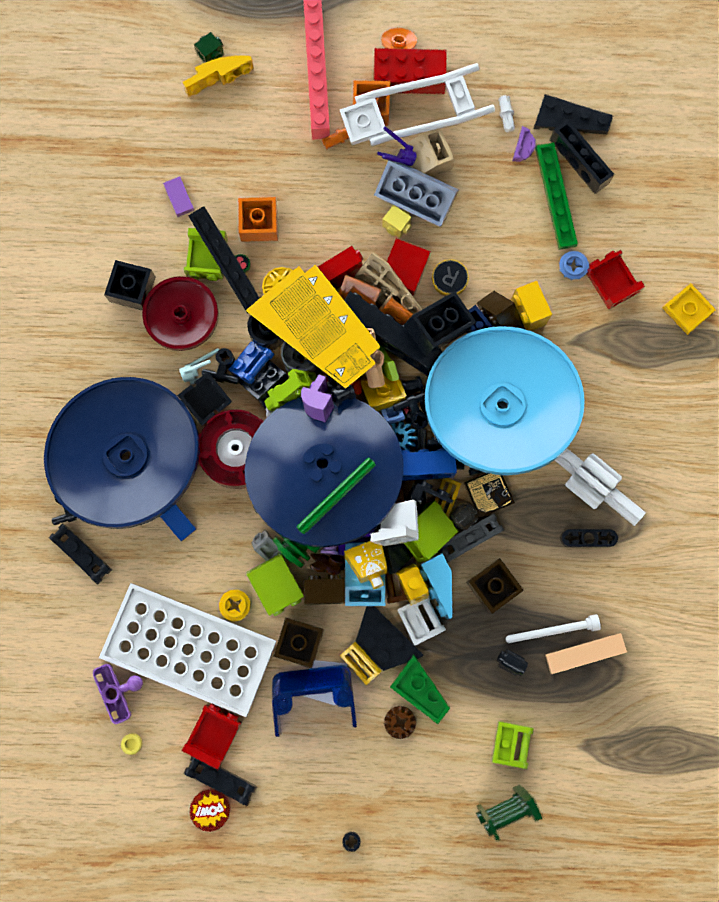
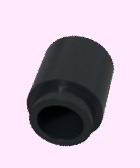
[497,649,528,676]

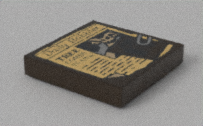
[464,473,515,518]

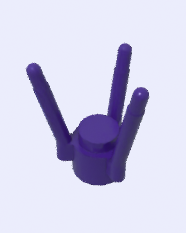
[377,126,417,166]

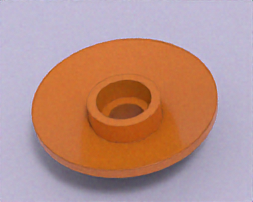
[381,28,417,49]

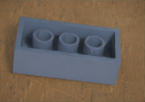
[374,160,459,227]

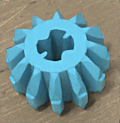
[392,421,418,451]

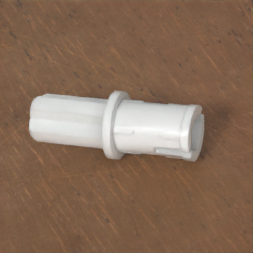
[499,95,515,132]

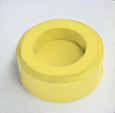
[121,733,142,755]

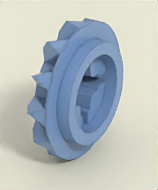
[559,251,589,280]

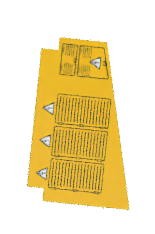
[246,265,380,388]

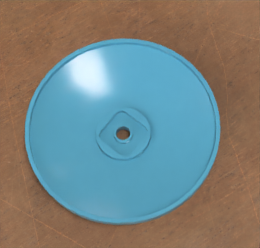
[425,326,584,475]

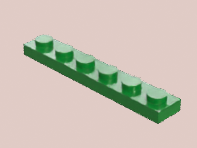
[535,142,578,250]

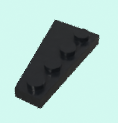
[533,94,614,135]

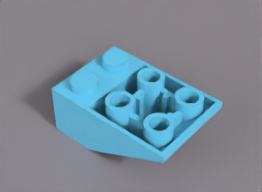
[345,542,385,606]
[419,554,452,619]

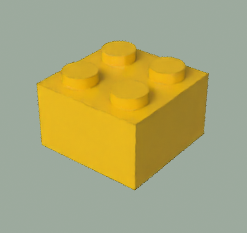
[511,281,552,331]

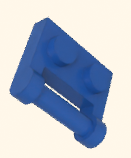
[228,341,275,384]

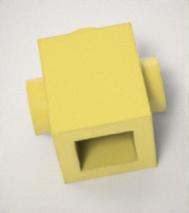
[382,205,412,238]

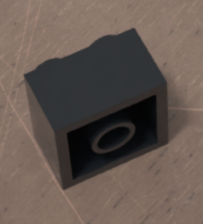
[104,260,156,310]

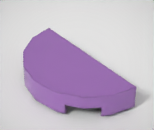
[512,126,536,162]

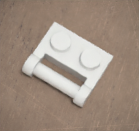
[397,596,446,646]

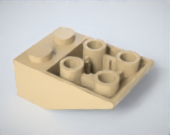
[390,128,454,176]

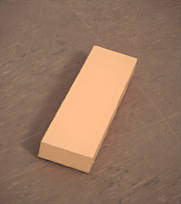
[545,633,627,674]

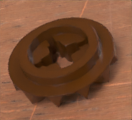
[384,706,416,739]

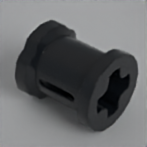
[401,376,424,396]

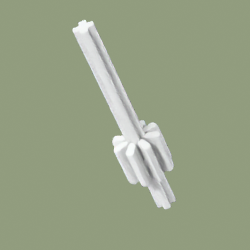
[497,401,646,526]

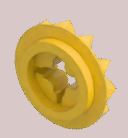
[219,590,251,621]

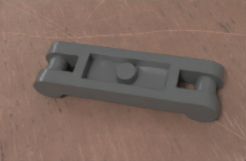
[438,513,504,563]

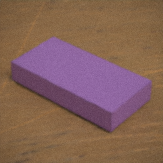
[163,176,194,217]

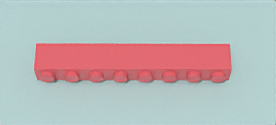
[304,0,330,140]

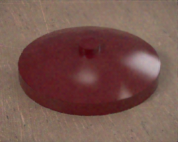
[142,276,219,351]

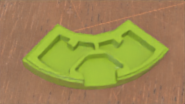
[378,346,399,381]

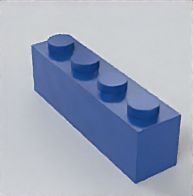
[402,448,457,481]

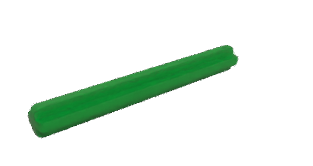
[297,458,376,534]

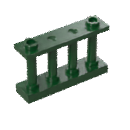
[476,784,543,841]

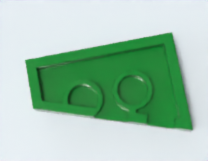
[390,655,450,724]

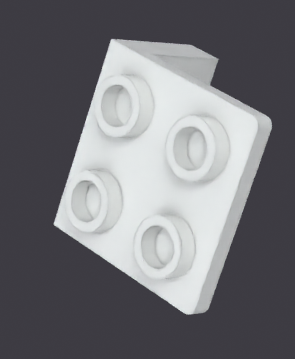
[371,500,419,546]

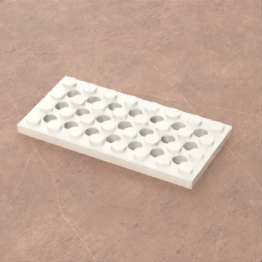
[99,583,277,717]

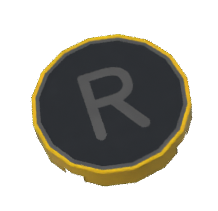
[432,259,469,296]

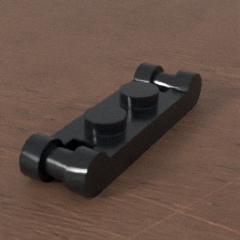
[49,523,112,584]
[183,756,257,806]

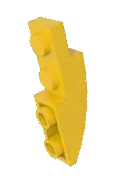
[182,55,254,97]

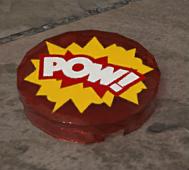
[189,788,231,832]

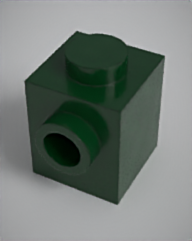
[194,32,224,63]

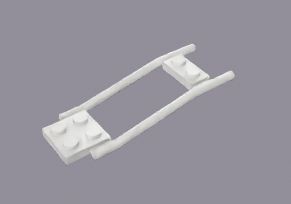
[340,63,495,146]

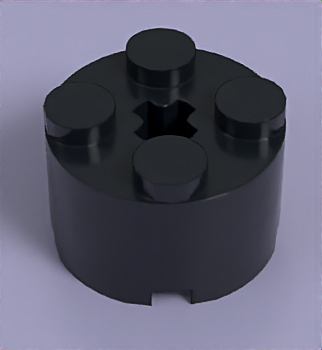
[247,315,284,350]

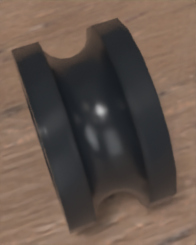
[342,832,361,852]

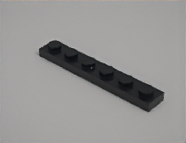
[188,206,260,314]

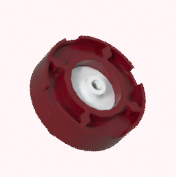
[199,409,264,489]

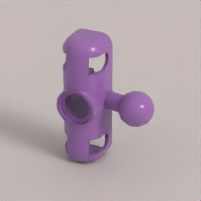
[93,664,143,724]

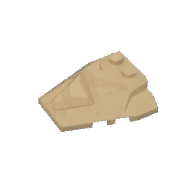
[354,253,422,314]

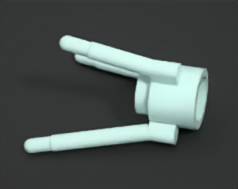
[180,348,220,385]

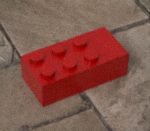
[374,48,447,94]

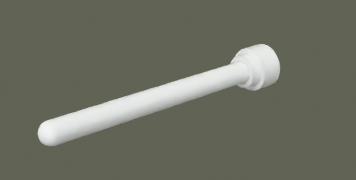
[506,614,601,643]

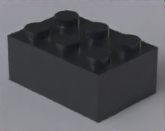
[404,291,477,357]

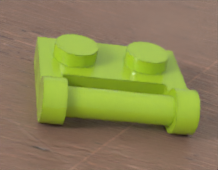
[492,721,534,769]

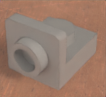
[252,530,280,561]

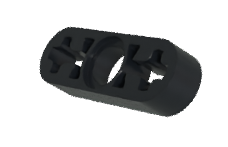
[560,529,618,548]

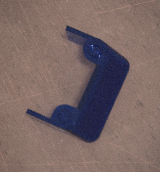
[272,665,357,737]

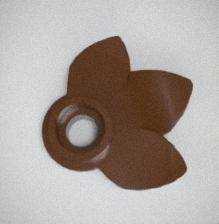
[310,553,345,575]

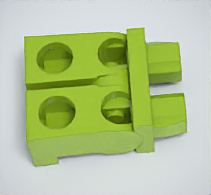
[264,369,317,411]

